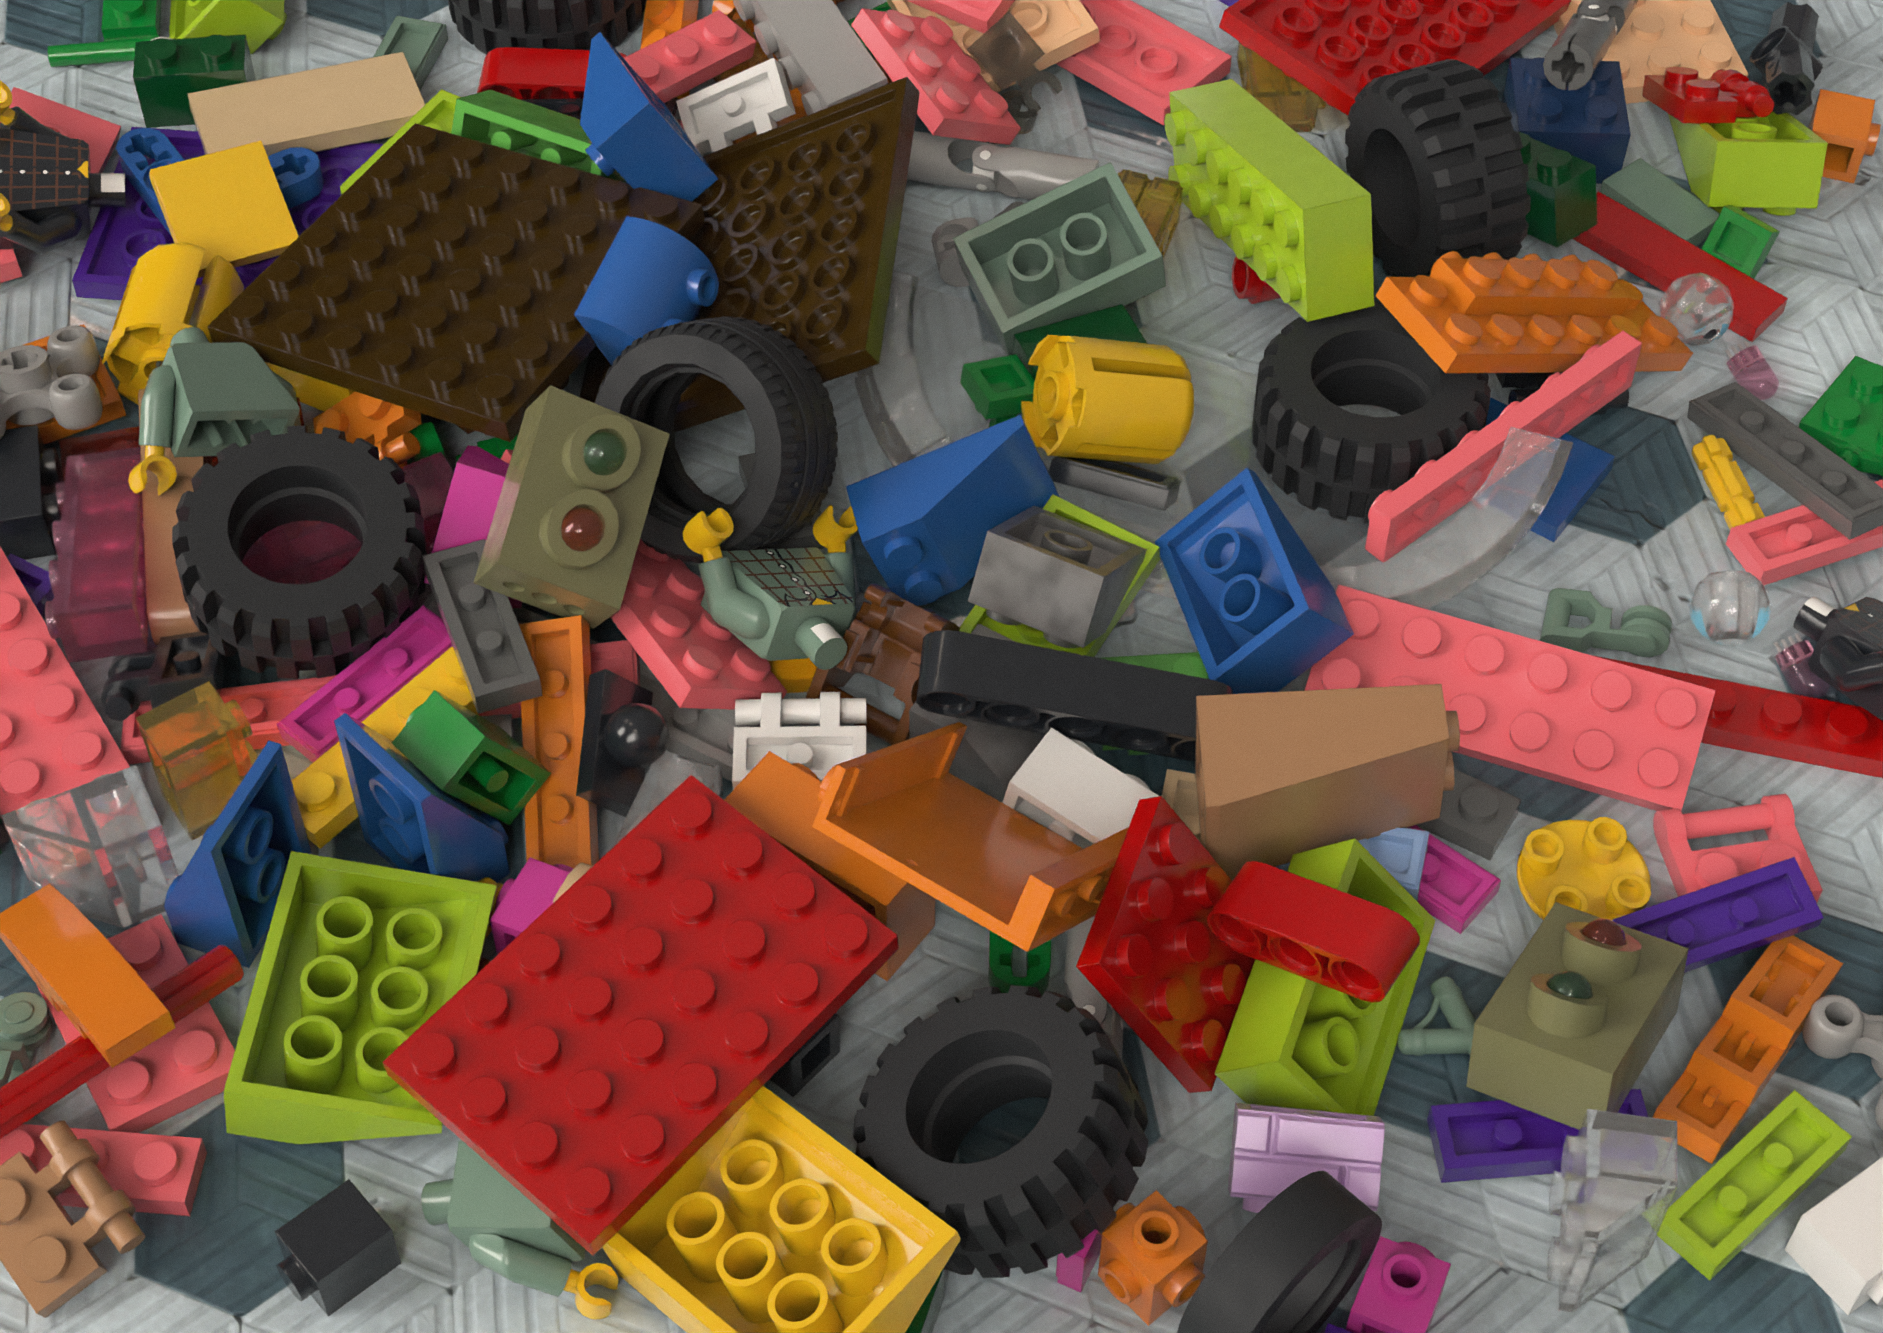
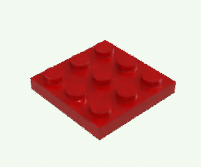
[1076,796,1255,1093]

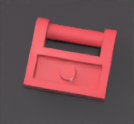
[1653,794,1823,903]

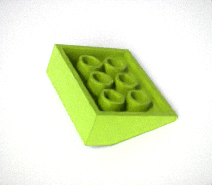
[223,851,497,1144]

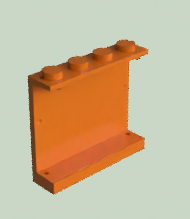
[812,722,1129,952]

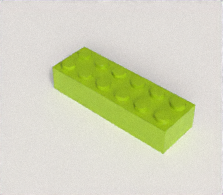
[1164,79,1374,322]

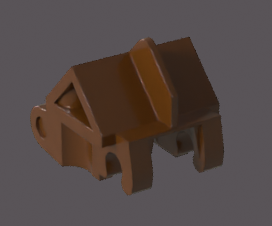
[805,584,960,745]

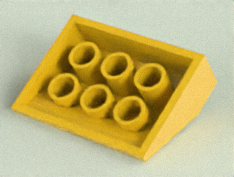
[602,1086,961,1333]

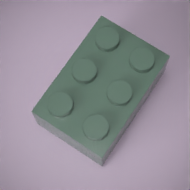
[953,162,1166,356]

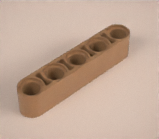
[138,389,212,645]

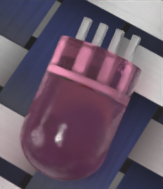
[1725,340,1779,400]
[1774,633,1830,699]

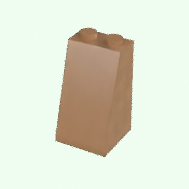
[1195,684,1460,880]

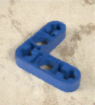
[116,128,324,235]

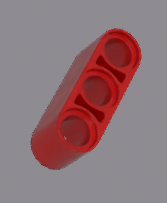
[477,47,627,100]
[1207,861,1420,1003]

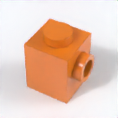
[1808,89,1881,183]

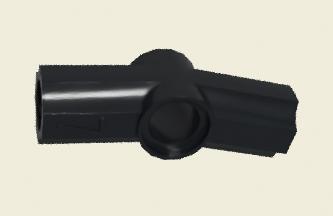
[1749,2,1823,116]

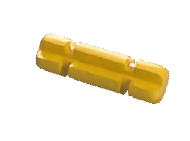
[1692,435,1765,529]

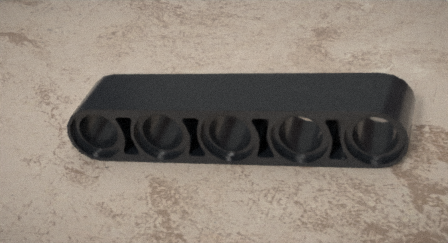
[916,630,1233,762]

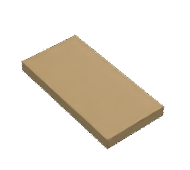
[187,52,425,156]

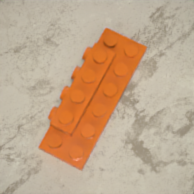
[1376,251,1693,373]

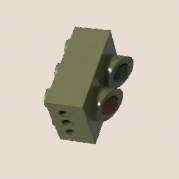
[473,385,670,629]
[1466,902,1689,1138]

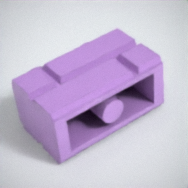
[1228,1102,1385,1213]

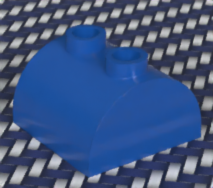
[574,216,719,366]

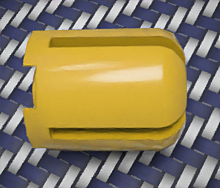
[102,242,244,405]
[1021,335,1194,464]

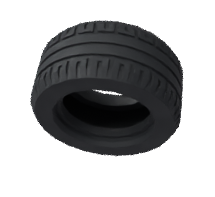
[595,316,838,564]

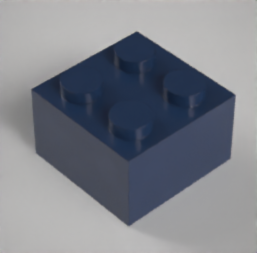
[1501,57,1631,184]

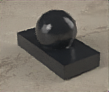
[576,669,670,817]

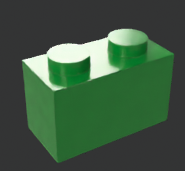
[392,690,551,825]

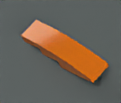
[0,883,176,1068]
[1650,935,1844,1164]

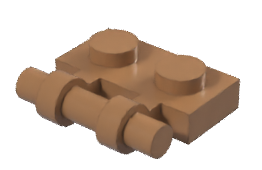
[0,1120,145,1318]

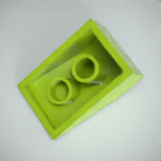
[1668,111,1828,216]

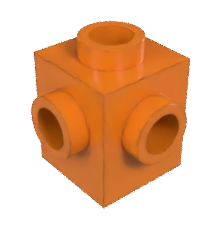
[1098,1190,1208,1326]

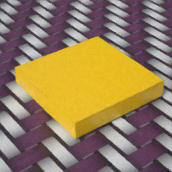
[149,140,299,278]

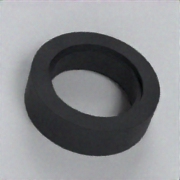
[1177,1171,1382,1333]

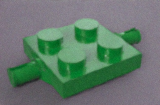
[1799,356,1883,476]

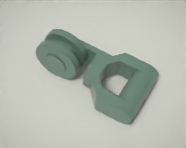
[1540,588,1672,657]
[0,992,53,1088]

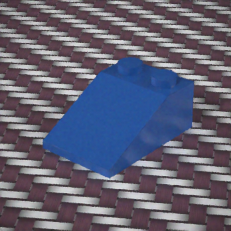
[580,32,718,202]
[846,415,1060,606]
[1155,467,1354,694]
[334,713,510,882]
[164,740,312,968]

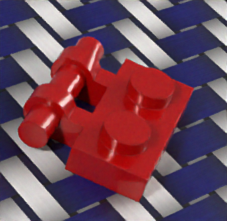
[1642,67,1774,123]

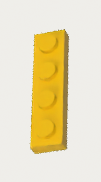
[292,646,478,849]

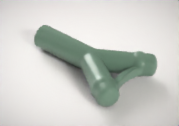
[1398,976,1476,1056]

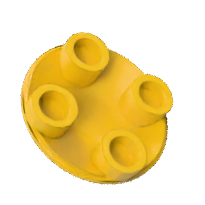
[1516,817,1651,921]

